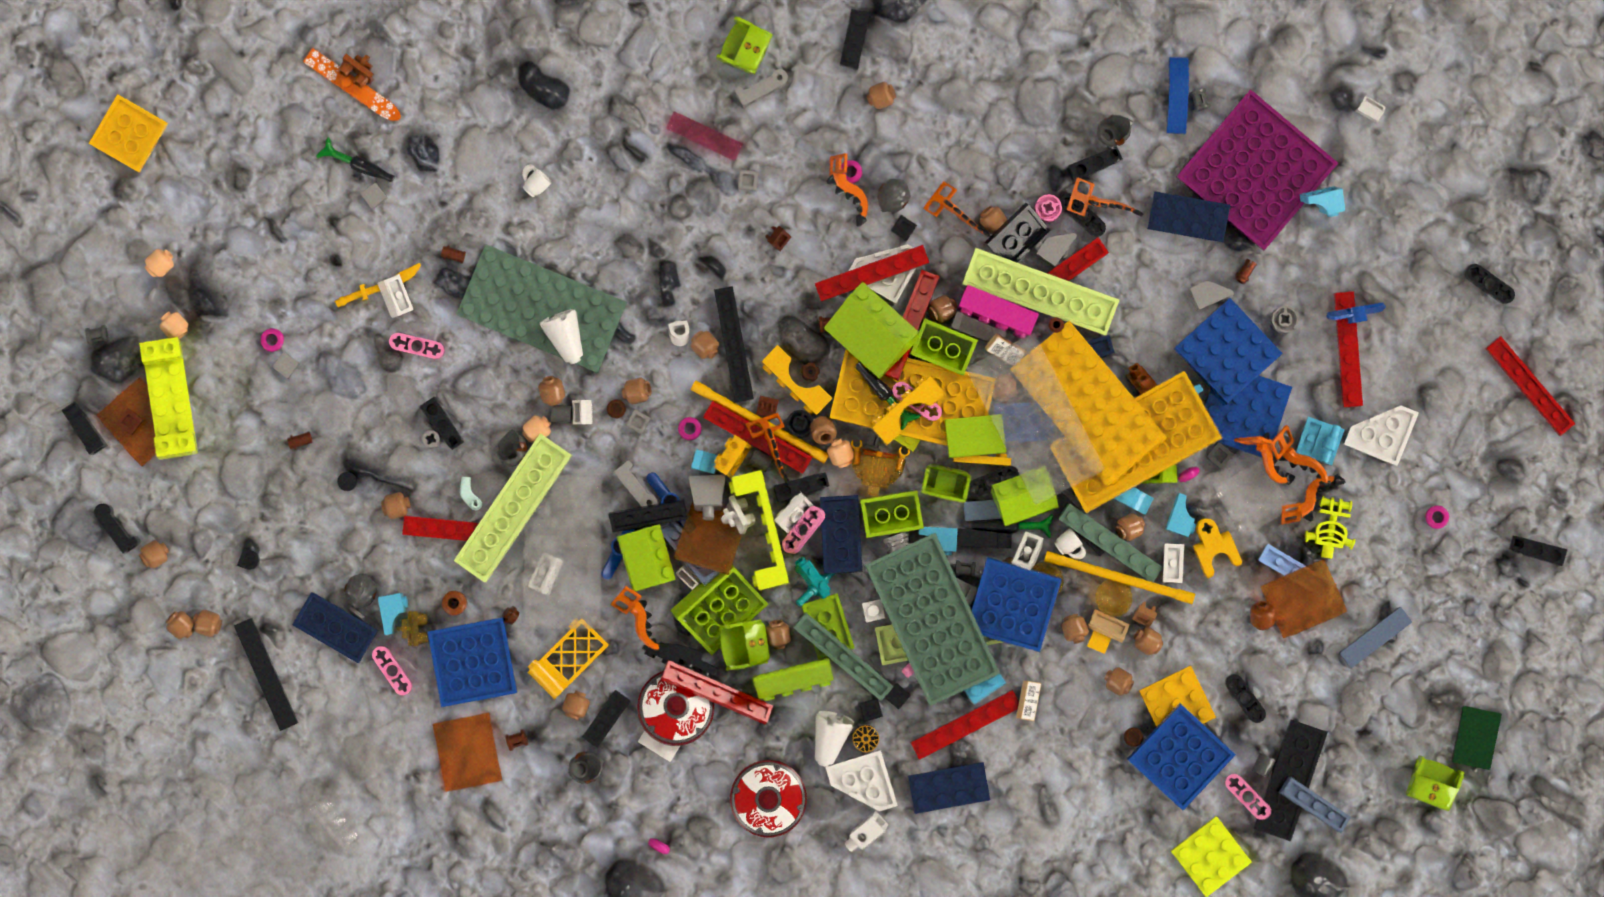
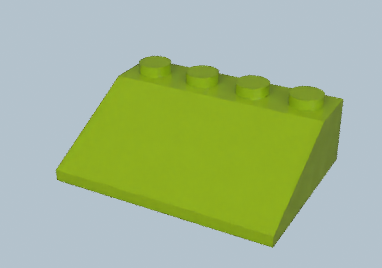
[824,282,919,379]
[670,559,769,655]
[753,657,834,701]

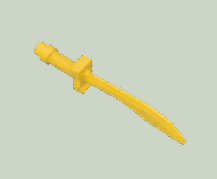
[335,263,421,308]

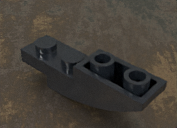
[642,643,718,677]

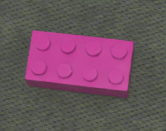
[957,285,1039,339]

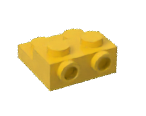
[714,435,752,479]

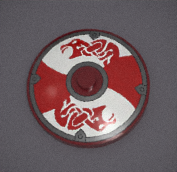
[637,671,714,746]
[730,760,807,837]

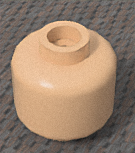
[145,249,174,277]
[160,312,188,339]
[522,415,551,443]
[827,438,855,468]

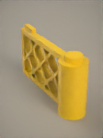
[527,618,609,700]

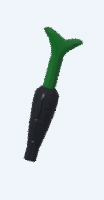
[316,137,395,183]
[855,362,921,430]
[972,514,1053,538]

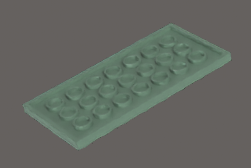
[456,244,627,373]
[865,533,1000,706]

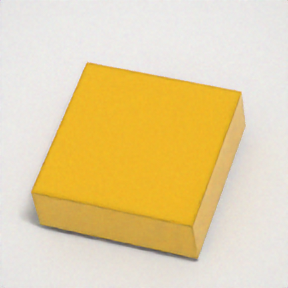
[1087,630,1111,654]

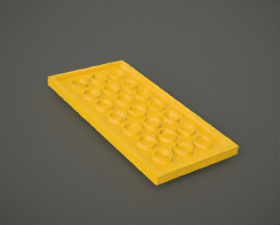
[1010,321,1167,487]
[829,349,996,446]
[1049,371,1223,513]

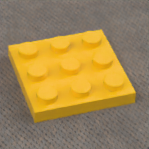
[89,94,169,173]
[1138,665,1216,727]

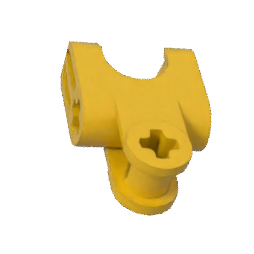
[1193,518,1242,579]

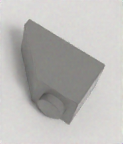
[1035,233,1077,268]
[1188,280,1234,311]

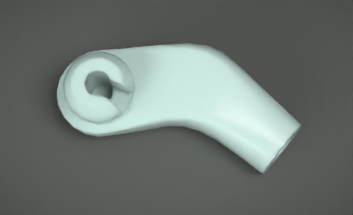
[460,477,482,511]

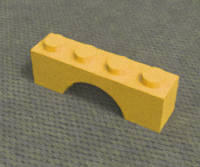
[762,345,833,416]
[871,376,945,445]

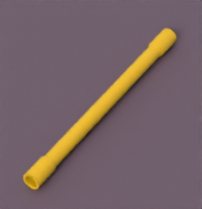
[690,380,829,464]
[1044,551,1195,604]

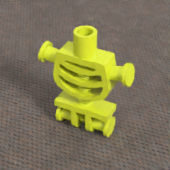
[1305,496,1356,559]

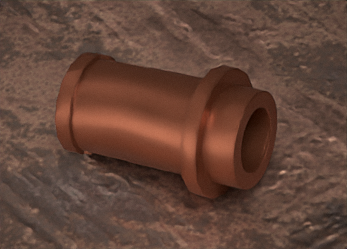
[441,245,466,264]
[1235,259,1257,284]
[1049,317,1064,333]
[287,431,313,450]

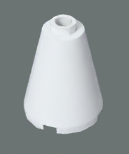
[539,309,583,364]
[815,711,854,767]

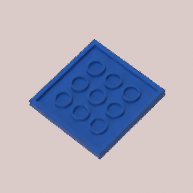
[1174,298,1283,405]
[1205,376,1292,458]
[971,557,1062,652]
[427,617,518,707]
[1127,703,1236,810]

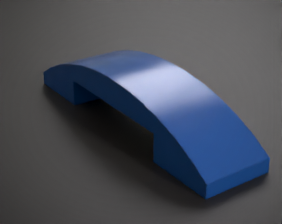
[1166,57,1189,134]

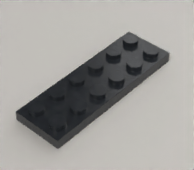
[1253,719,1328,842]

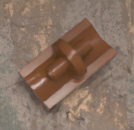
[339,54,374,88]
[1125,363,1158,395]

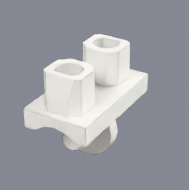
[721,495,756,535]

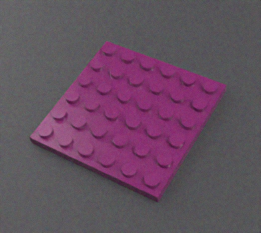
[1176,89,1338,251]

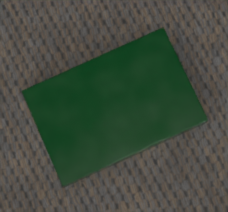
[1451,706,1502,770]

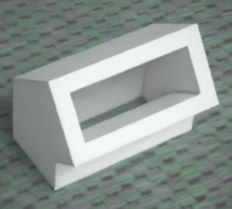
[1356,95,1386,123]
[572,400,593,425]
[675,564,701,590]

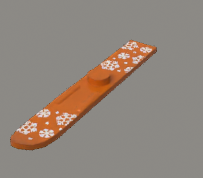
[303,48,401,121]

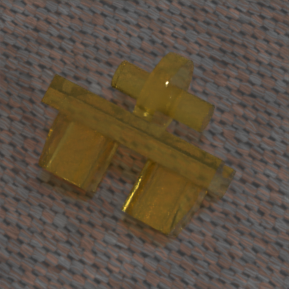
[396,611,428,646]

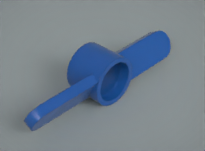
[1326,303,1386,324]
[647,472,696,533]
[601,528,637,580]

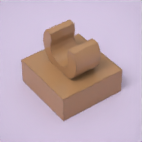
[1132,601,1157,627]

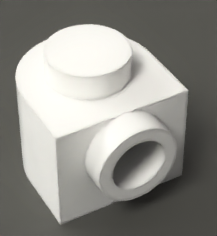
[668,320,690,346]

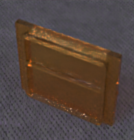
[97,377,156,467]
[674,501,742,575]
[1260,559,1347,638]
[433,713,503,792]

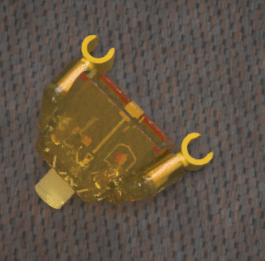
[851,440,910,496]

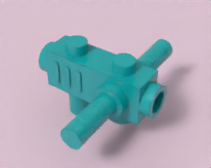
[794,557,834,607]

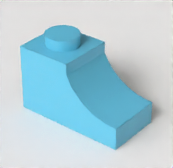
[1300,186,1345,217]
[691,449,719,474]
[1114,487,1154,515]
[1165,493,1196,537]
[918,527,957,555]
[378,593,408,635]

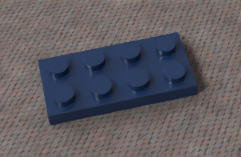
[1148,191,1230,243]
[820,495,863,574]
[292,592,379,664]
[908,762,990,814]

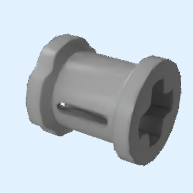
[422,430,442,448]

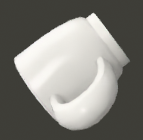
[522,164,551,197]
[1054,528,1086,560]

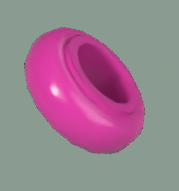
[841,160,862,183]
[260,328,284,352]
[678,417,702,441]
[1177,466,1200,483]
[1425,505,1449,529]
[648,838,670,854]

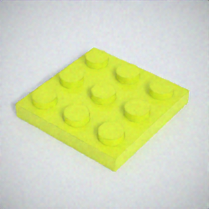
[1170,816,1252,897]

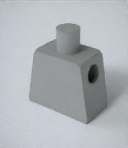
[689,475,726,520]

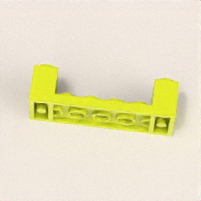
[139,337,198,460]
[729,470,789,590]

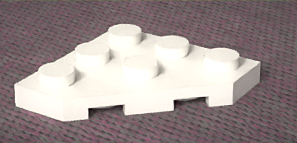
[849,244,916,304]
[1343,406,1419,466]
[825,750,898,811]

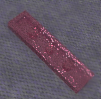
[666,111,743,161]

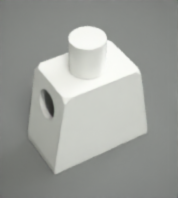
[844,810,888,852]

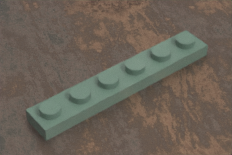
[1058,503,1163,582]
[793,612,894,701]

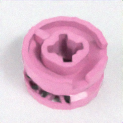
[1034,194,1062,222]

